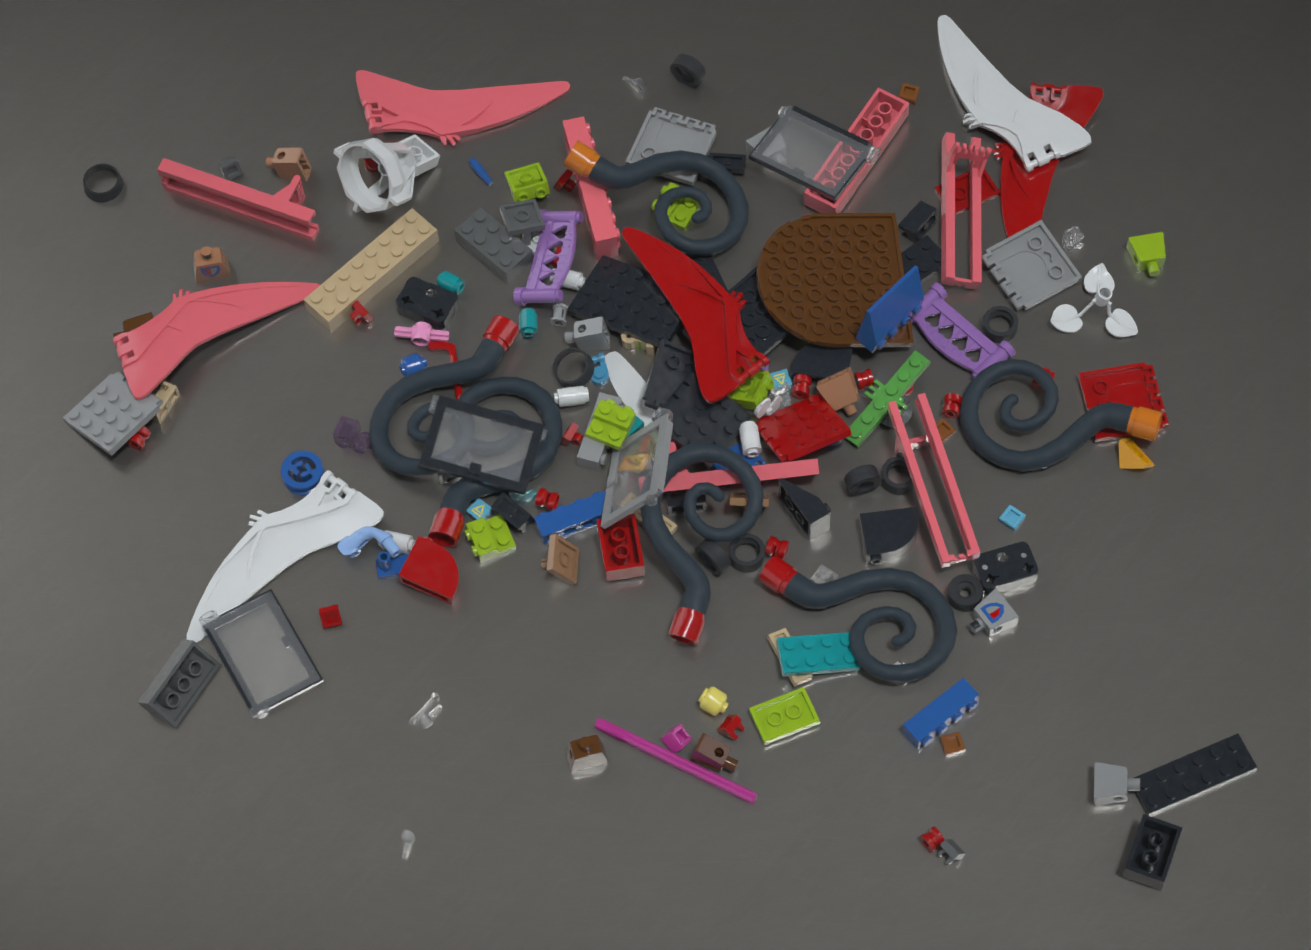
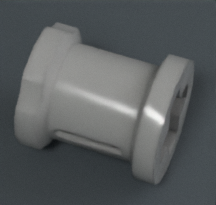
[550,303,568,328]

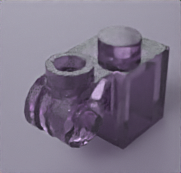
[333,416,372,454]

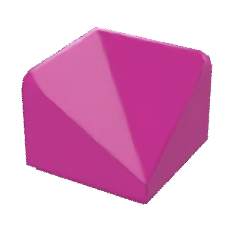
[661,723,692,753]

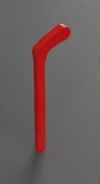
[428,341,463,400]

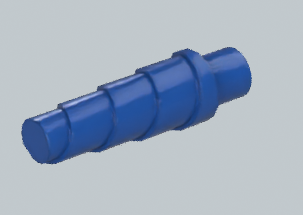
[468,158,494,186]

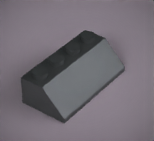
[137,640,221,728]

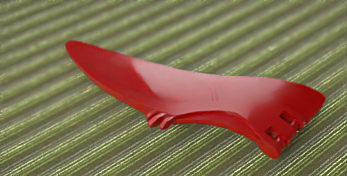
[992,82,1103,238]
[622,227,770,403]

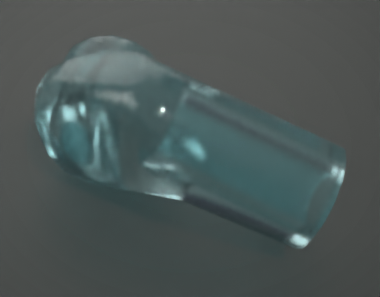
[509,488,538,504]

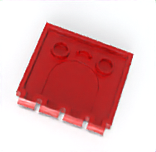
[1078,362,1169,442]
[755,393,852,462]

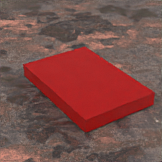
[934,169,1000,216]

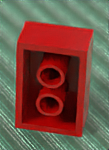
[597,514,645,582]

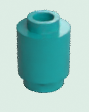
[436,271,465,295]
[519,308,538,337]

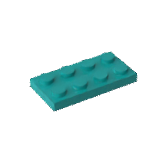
[776,632,861,677]

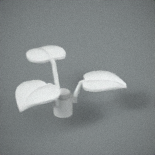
[1050,263,1138,338]

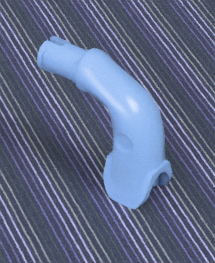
[337,526,402,558]

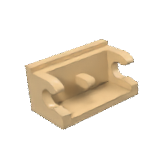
[151,381,180,424]

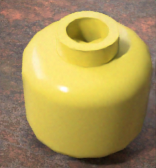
[698,686,729,716]

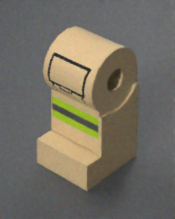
[621,334,656,356]

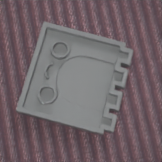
[625,107,717,186]
[982,220,1082,311]
[63,371,163,456]

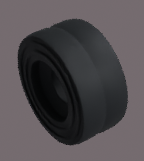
[844,464,881,496]
[947,574,983,612]

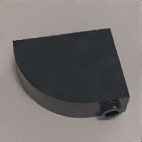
[790,343,854,385]
[859,507,919,564]

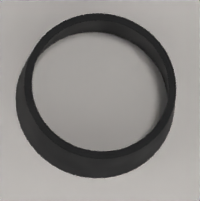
[83,163,123,203]
[553,348,594,388]

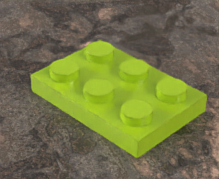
[749,687,820,745]

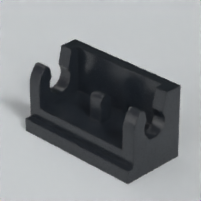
[898,200,939,243]
[666,491,707,515]
[490,492,535,532]

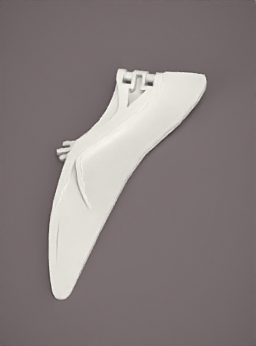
[937,15,1091,172]
[187,470,384,643]

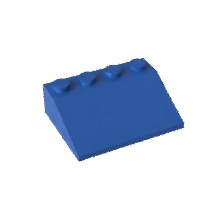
[855,265,924,353]

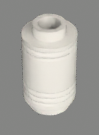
[550,268,586,291]
[553,386,589,408]
[739,421,762,458]
[378,530,415,554]

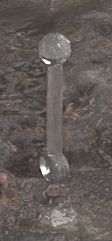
[409,692,439,725]

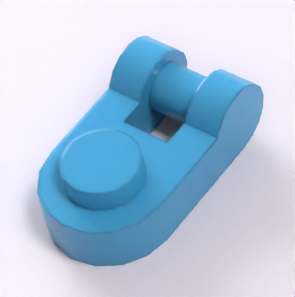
[585,352,609,386]

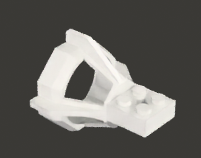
[333,134,441,213]

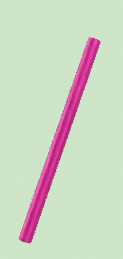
[595,718,757,804]

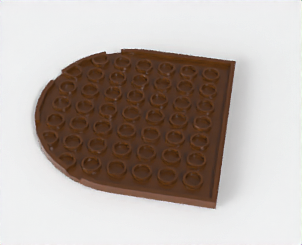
[756,213,914,347]

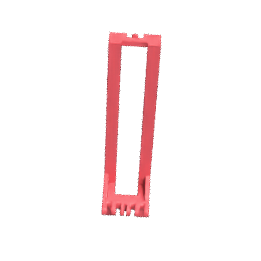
[941,132,992,290]
[157,158,320,241]
[887,393,981,568]
[640,442,819,494]

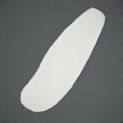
[604,351,660,427]

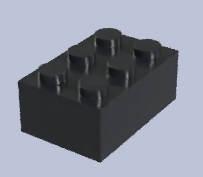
[1122,814,1183,891]

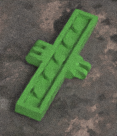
[844,350,931,448]

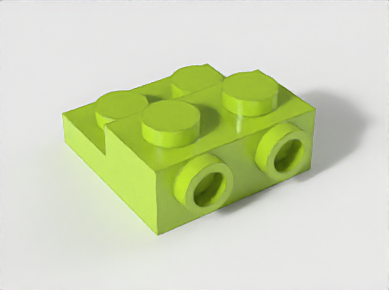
[504,162,550,202]
[651,182,701,232]
[727,370,775,410]
[585,399,636,451]
[464,515,517,562]

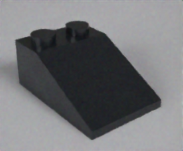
[778,478,831,541]

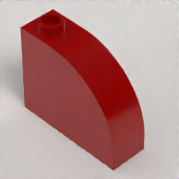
[398,536,459,605]

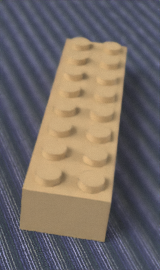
[303,208,439,333]

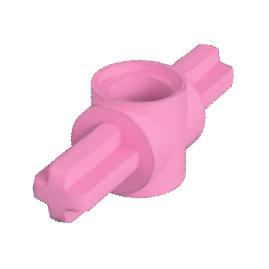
[394,322,450,346]

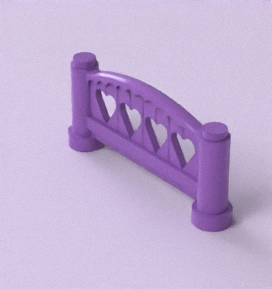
[513,209,584,305]
[910,282,1016,379]

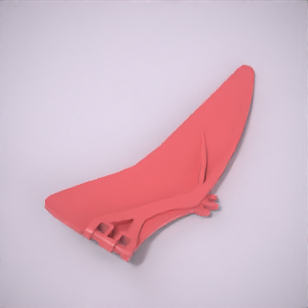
[356,70,570,146]
[113,282,320,400]

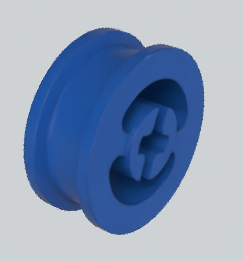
[281,450,325,496]

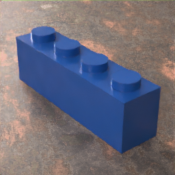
[534,491,615,545]
[902,678,979,749]

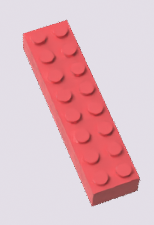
[804,88,910,213]
[563,116,621,261]

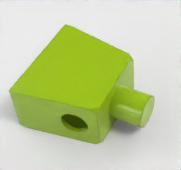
[1126,232,1166,277]

